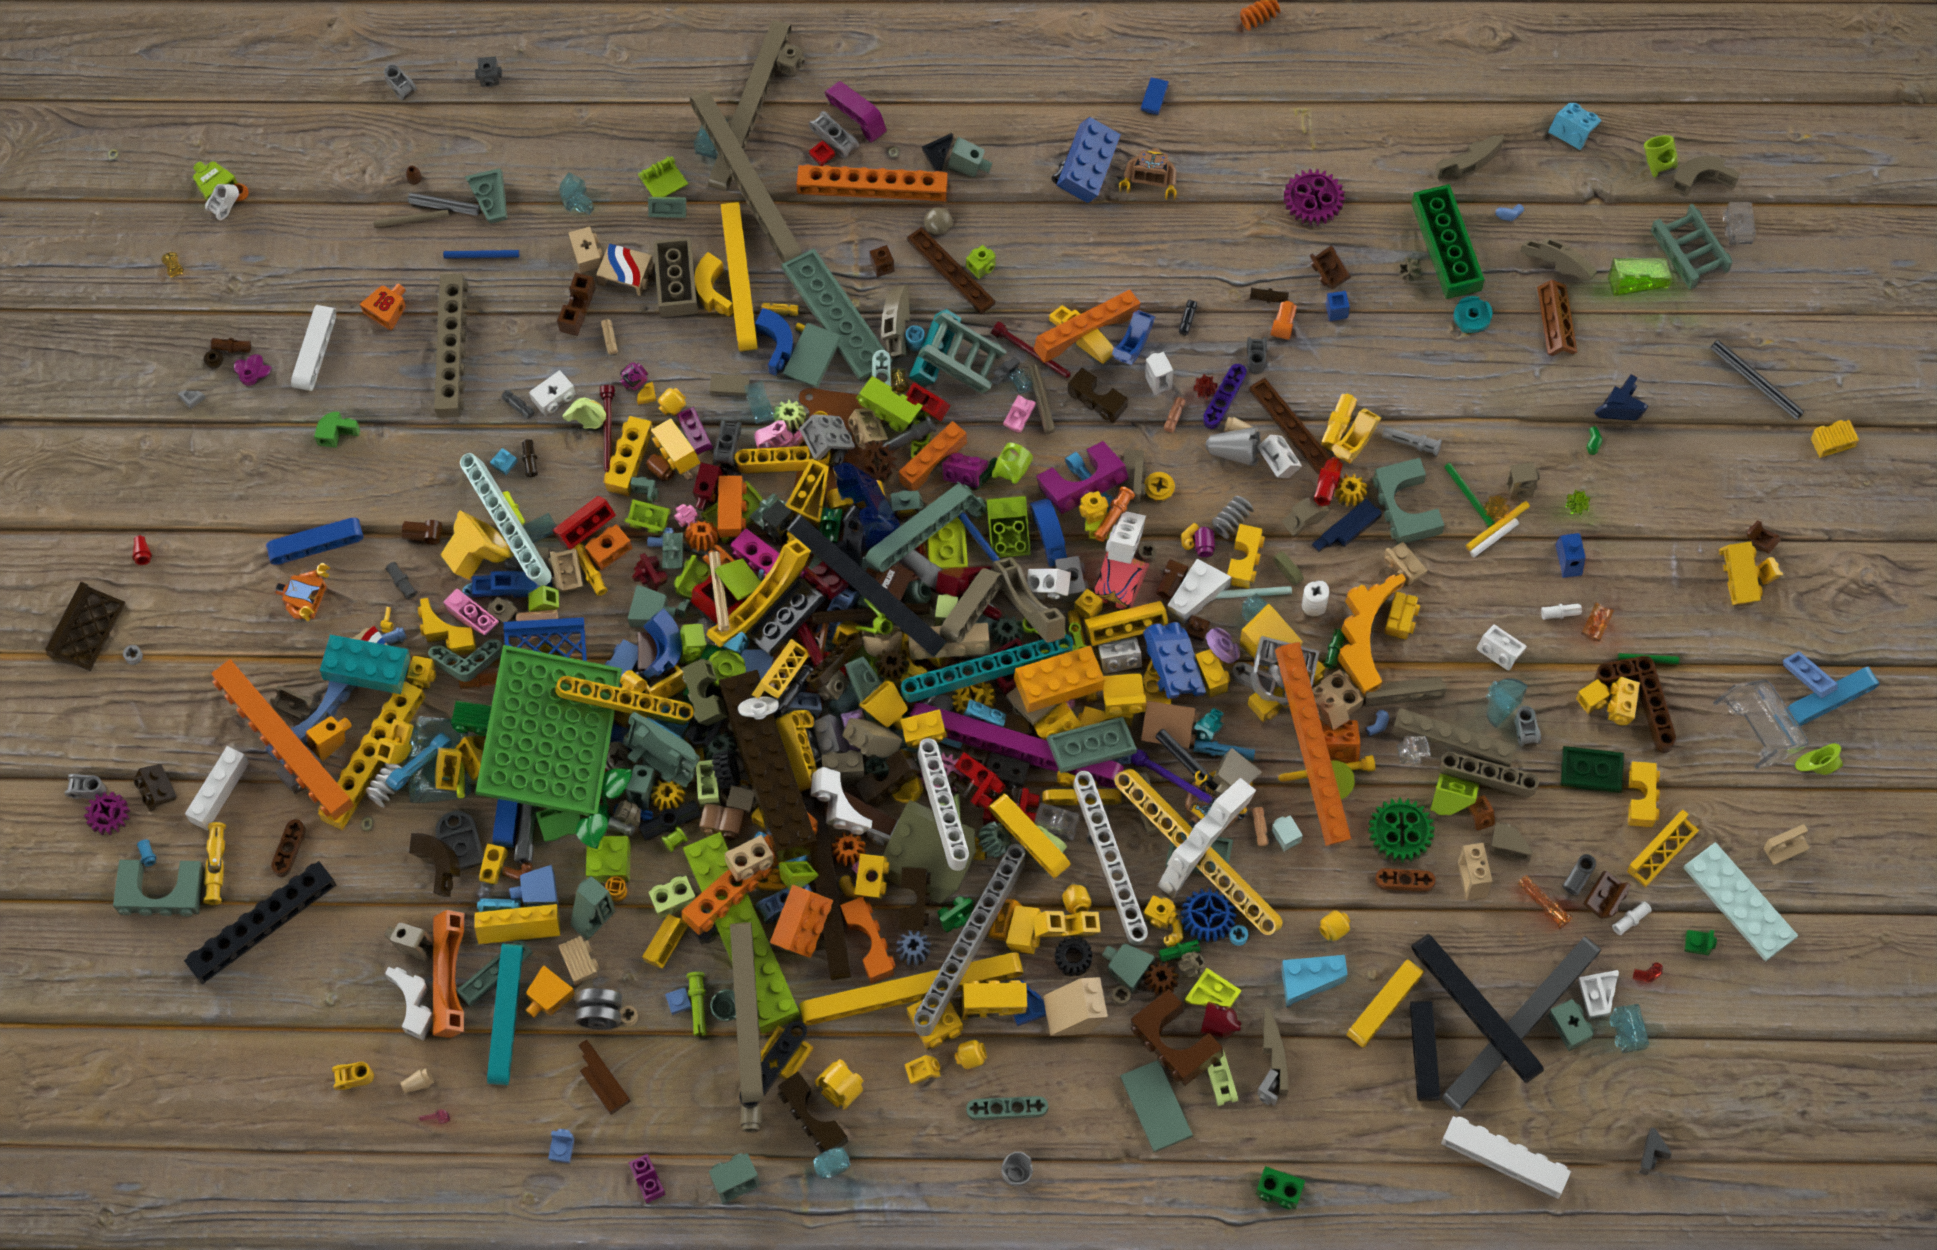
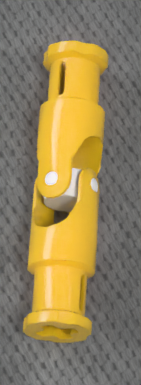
[203,822,226,905]

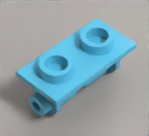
[963,699,1006,727]
[477,898,521,912]

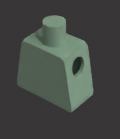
[947,137,993,177]
[628,585,677,627]
[626,760,656,811]
[1102,943,1155,994]

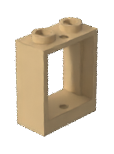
[1458,843,1492,901]

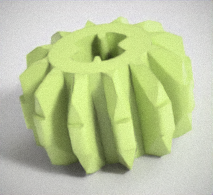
[773,400,806,432]

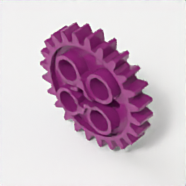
[1283,169,1345,226]

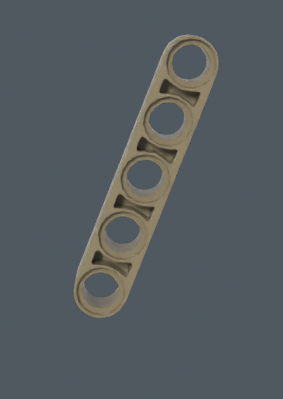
[940,568,1003,643]
[1439,752,1539,797]

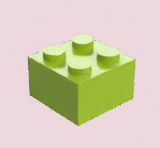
[586,836,631,882]

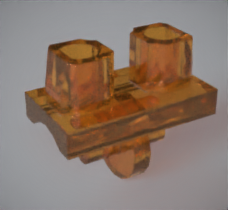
[1581,602,1614,642]

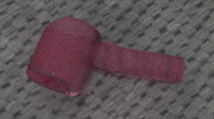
[419,1109,450,1124]

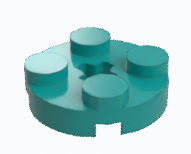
[1453,296,1493,333]

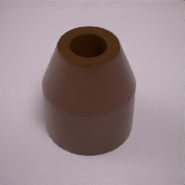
[406,165,422,185]

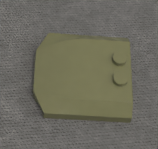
[876,800,976,904]

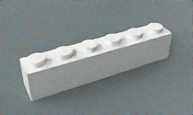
[1441,1116,1571,1199]

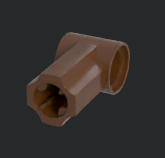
[402,520,443,545]
[1156,559,1189,600]

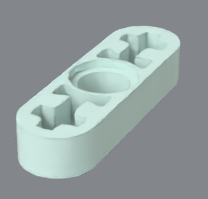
[872,350,891,387]

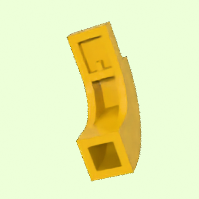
[694,252,734,317]
[1331,408,1381,463]

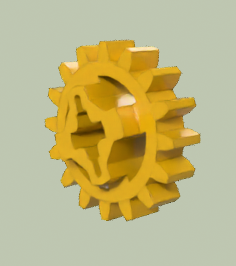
[952,682,996,715]

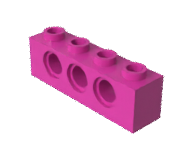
[730,528,805,579]

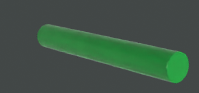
[1618,653,1679,665]

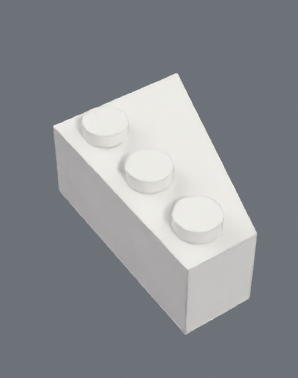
[1167,559,1232,624]

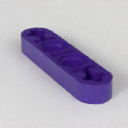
[1203,364,1246,429]

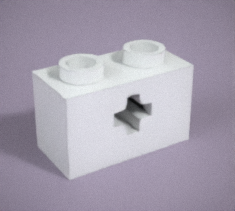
[529,370,576,416]

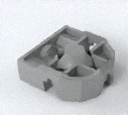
[1251,636,1320,706]

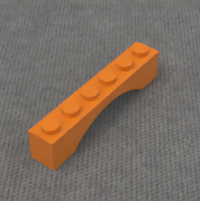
[1034,289,1141,363]
[433,910,464,1038]

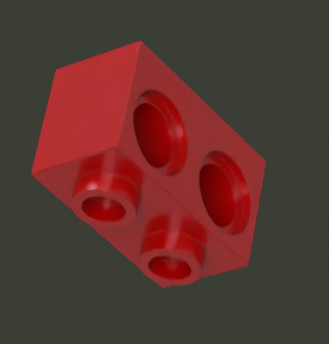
[906,382,951,422]

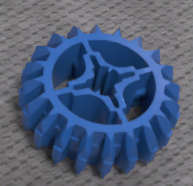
[1181,887,1236,943]

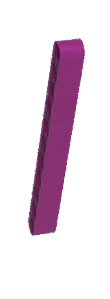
[910,703,1124,788]

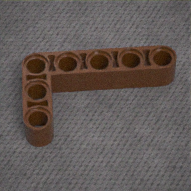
[1594,656,1676,753]

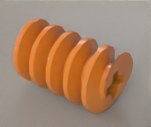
[1240,0,1281,31]

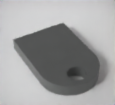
[435,811,484,871]

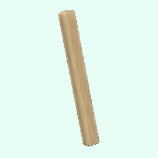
[709,551,729,632]

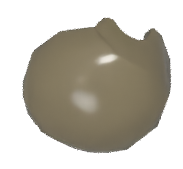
[924,207,953,235]

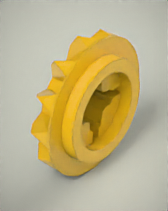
[1144,472,1175,501]

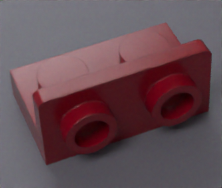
[803,561,849,600]

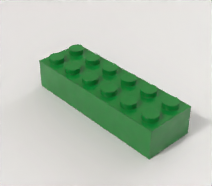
[1411,184,1485,299]

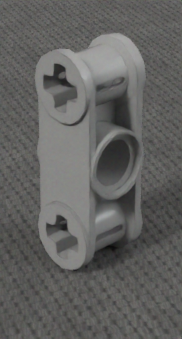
[808,111,859,159]

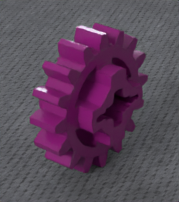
[84,792,130,835]

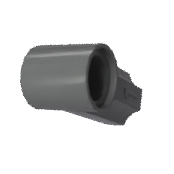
[1562,854,1596,896]

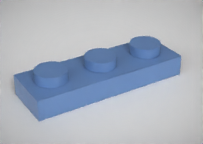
[1783,651,1838,698]

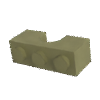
[682,659,728,726]

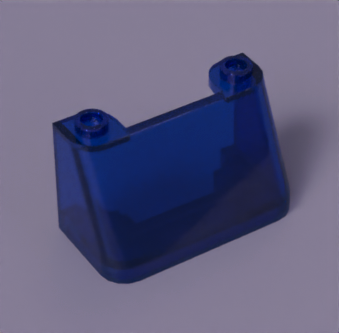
[833,463,900,551]

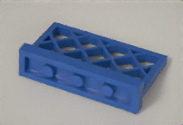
[504,617,587,661]

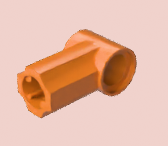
[1270,301,1297,340]

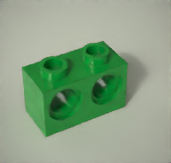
[1256,1166,1305,1210]

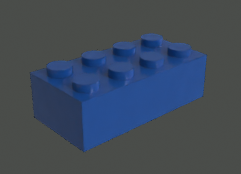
[1056,116,1121,203]

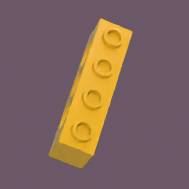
[603,416,653,497]

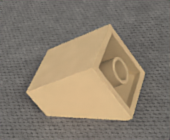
[1043,977,1108,1036]

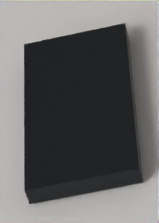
[746,576,826,657]

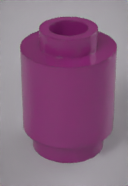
[1195,527,1215,558]

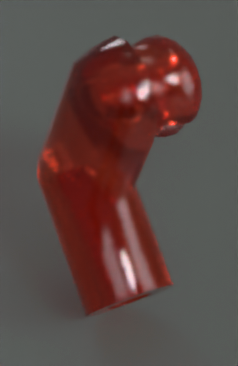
[1632,962,1663,983]

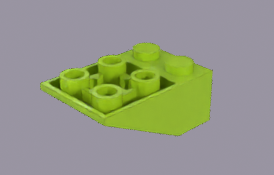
[986,496,1031,558]

